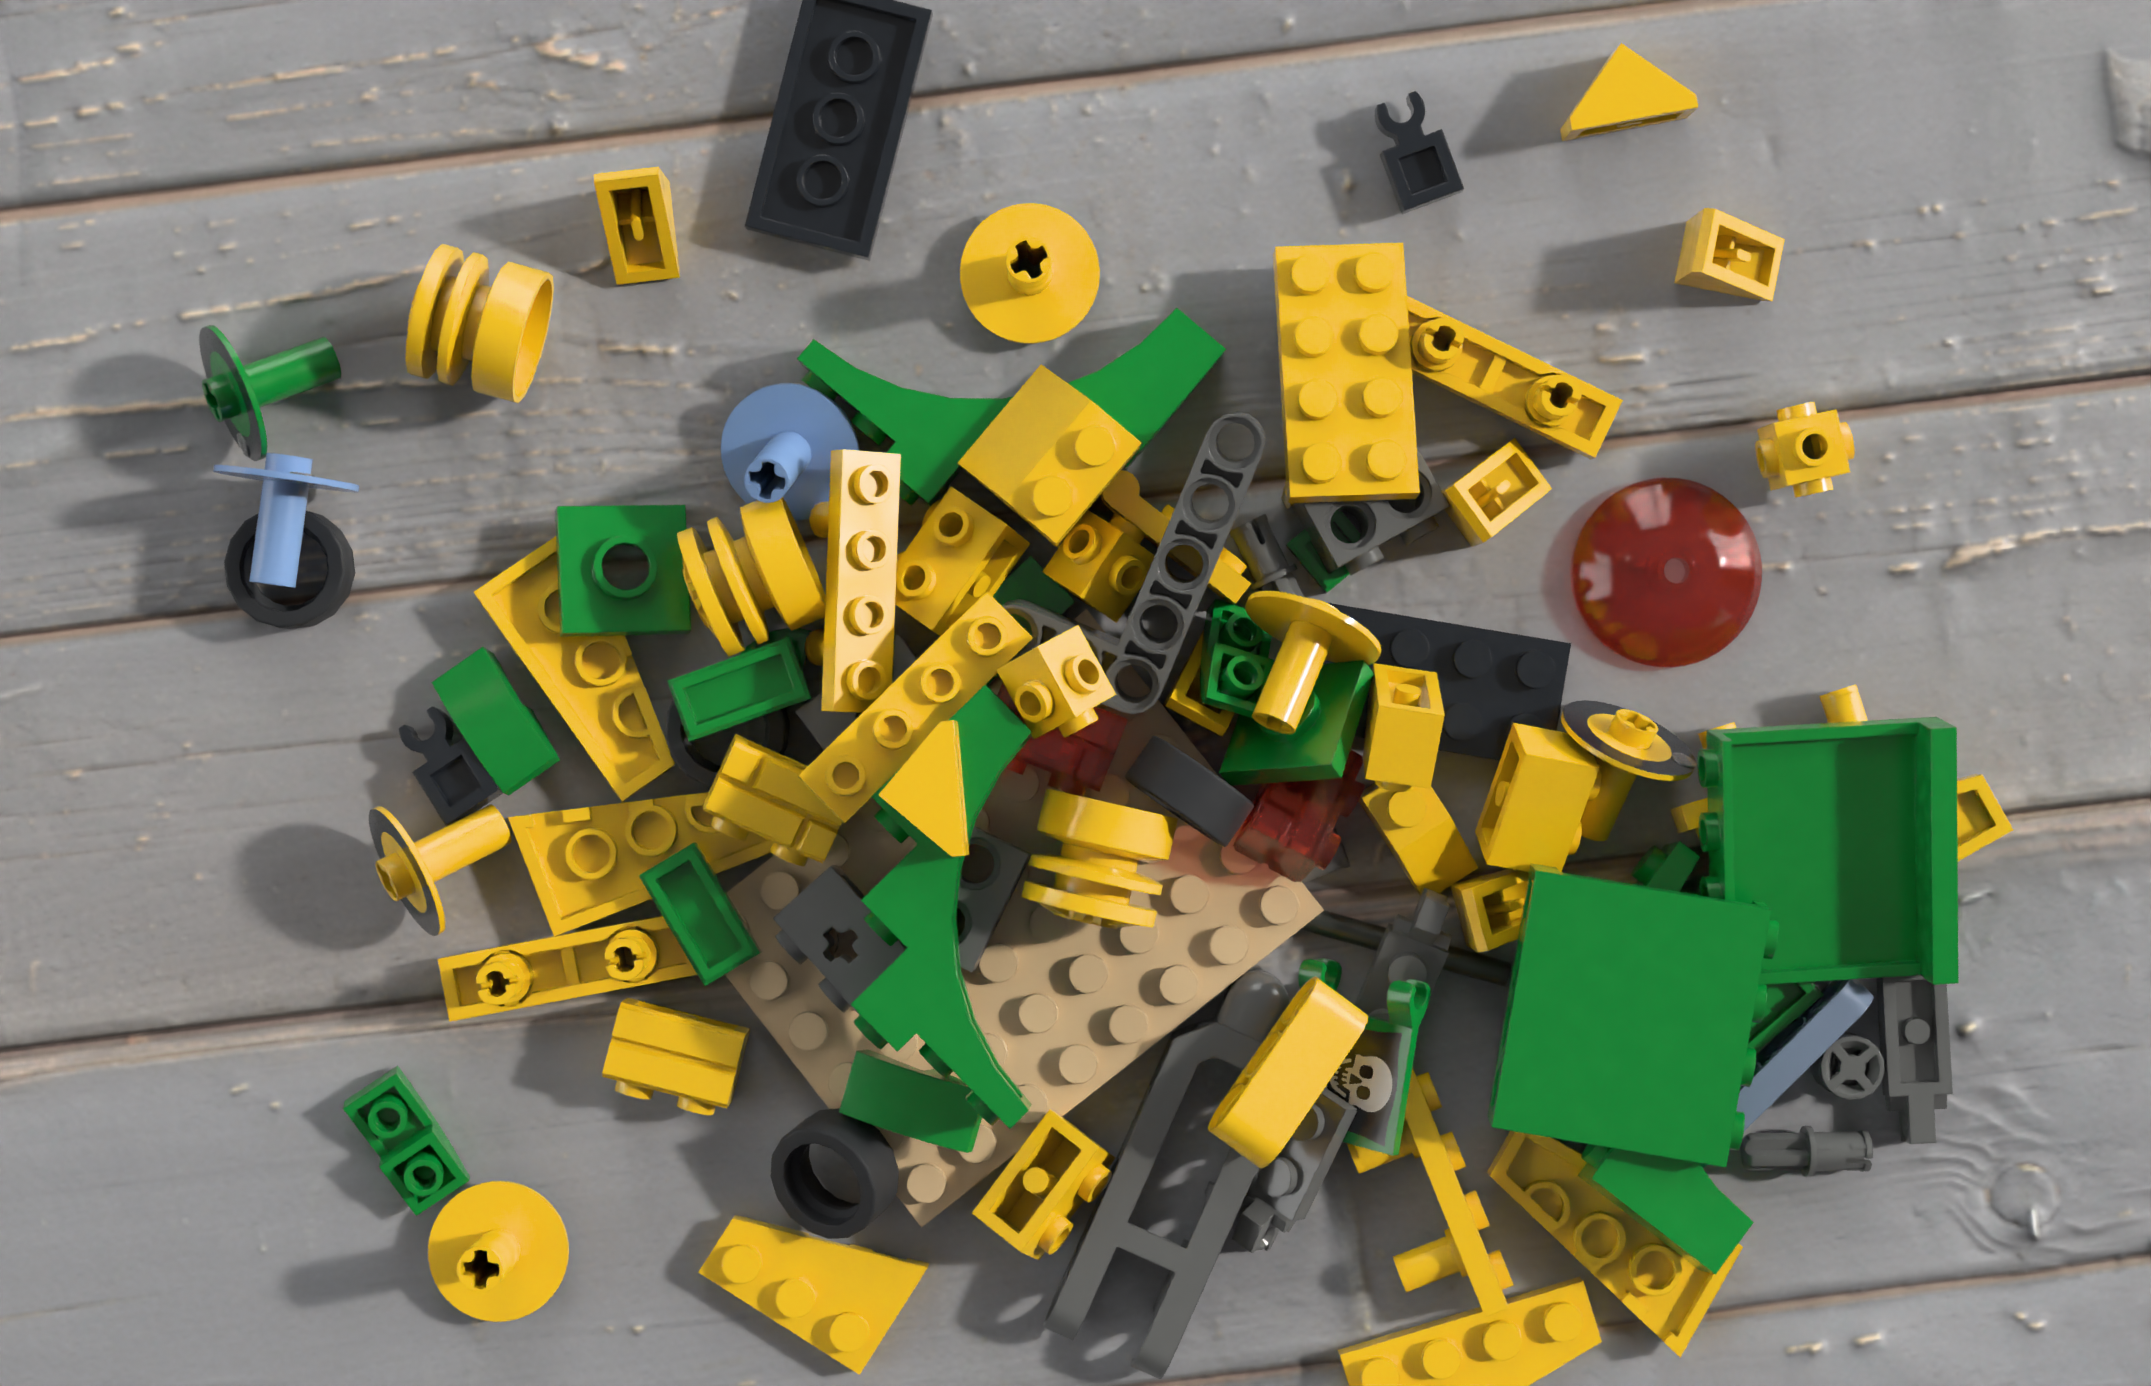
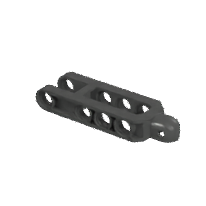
[1043,970,1290,1379]

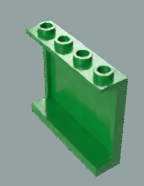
[1697,717,1959,985]
[1487,863,1779,1167]

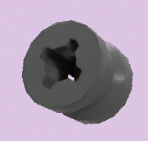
[1810,1031,1885,1100]

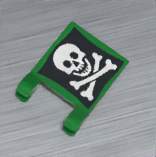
[1298,958,1431,1156]

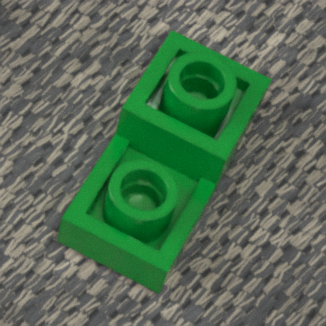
[1200,599,1275,718]
[431,647,560,796]
[839,1049,982,1153]
[343,1065,470,1216]

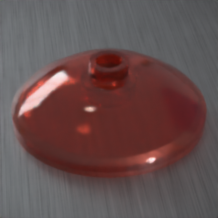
[1570,477,1762,668]

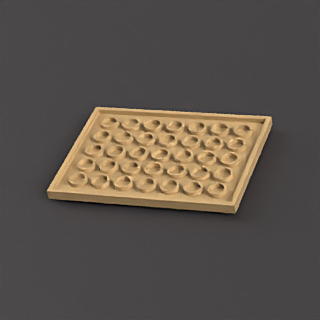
[725,609,1324,1228]

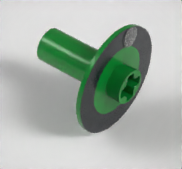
[199,325,341,461]

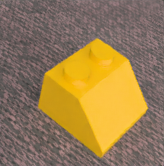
[958,364,1141,547]

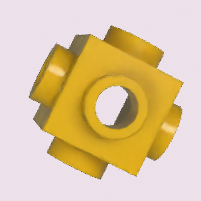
[1755,402,1855,498]
[1042,510,1155,623]
[996,625,1116,739]

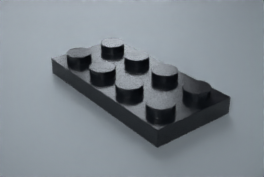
[745,0,933,261]
[1302,603,1571,761]

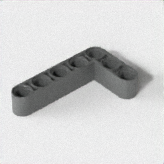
[1001,411,1266,714]

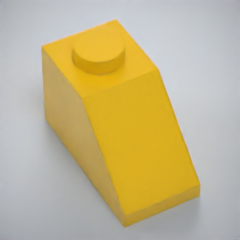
[1363,663,1445,792]
[1355,783,1478,897]

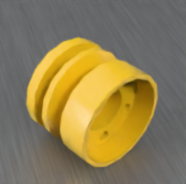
[405,244,554,403]
[677,497,826,657]
[1021,788,1178,929]

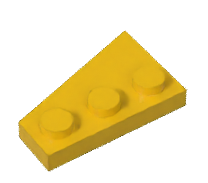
[698,1215,929,1375]

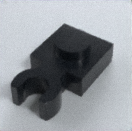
[1374,91,1464,214]
[399,706,503,826]

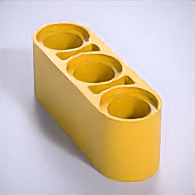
[1208,976,1368,1169]

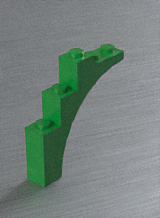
[797,308,1226,506]
[851,685,1032,1129]
[1578,841,1754,1275]

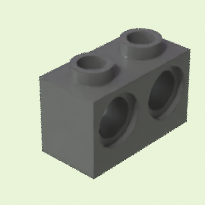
[1292,447,1450,576]
[958,826,1032,972]

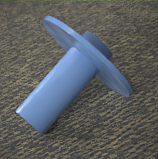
[721,383,859,521]
[213,453,359,588]

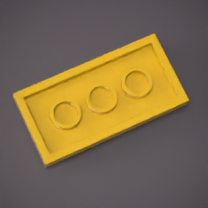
[1273,243,1420,503]

